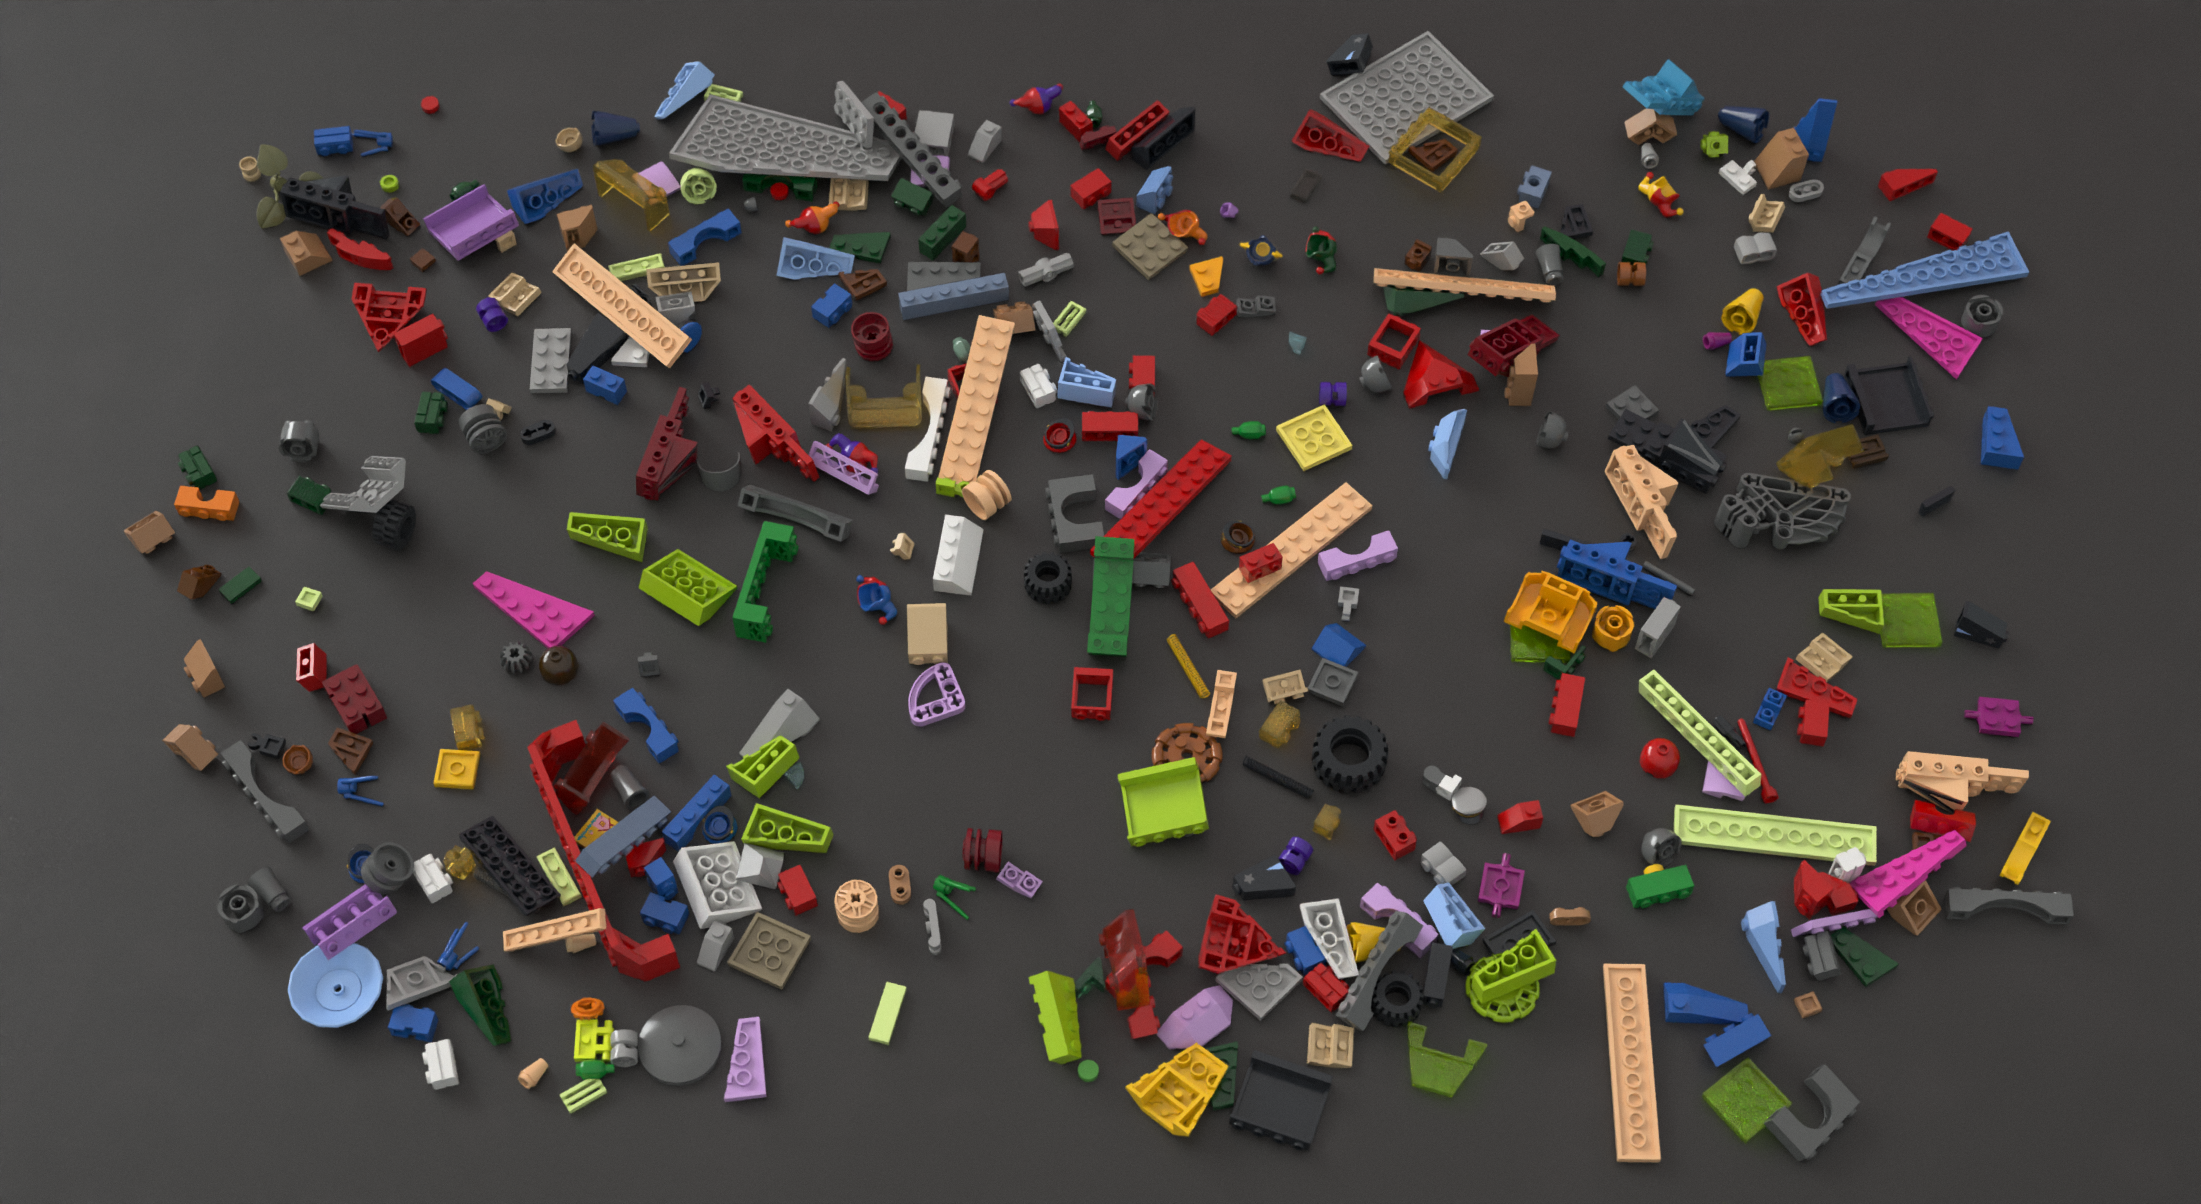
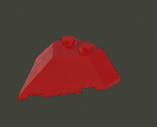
[351,283,427,352]
[1403,340,1479,408]
[1198,895,1286,974]

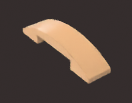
[1206,670,1237,738]

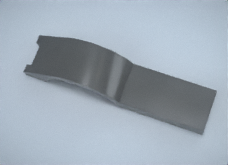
[1839,217,1891,284]

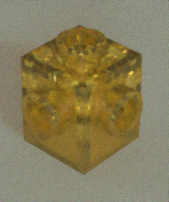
[443,845,476,880]

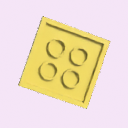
[1276,404,1353,471]

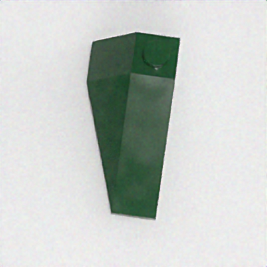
[1384,285,1464,316]
[449,964,511,1046]

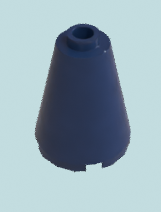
[1718,106,1770,143]
[591,111,640,146]
[1823,373,1860,423]

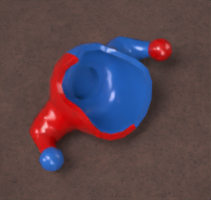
[856,575,897,625]

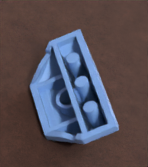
[1428,409,1467,479]

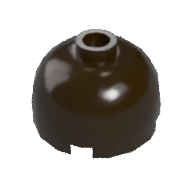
[539,646,579,685]

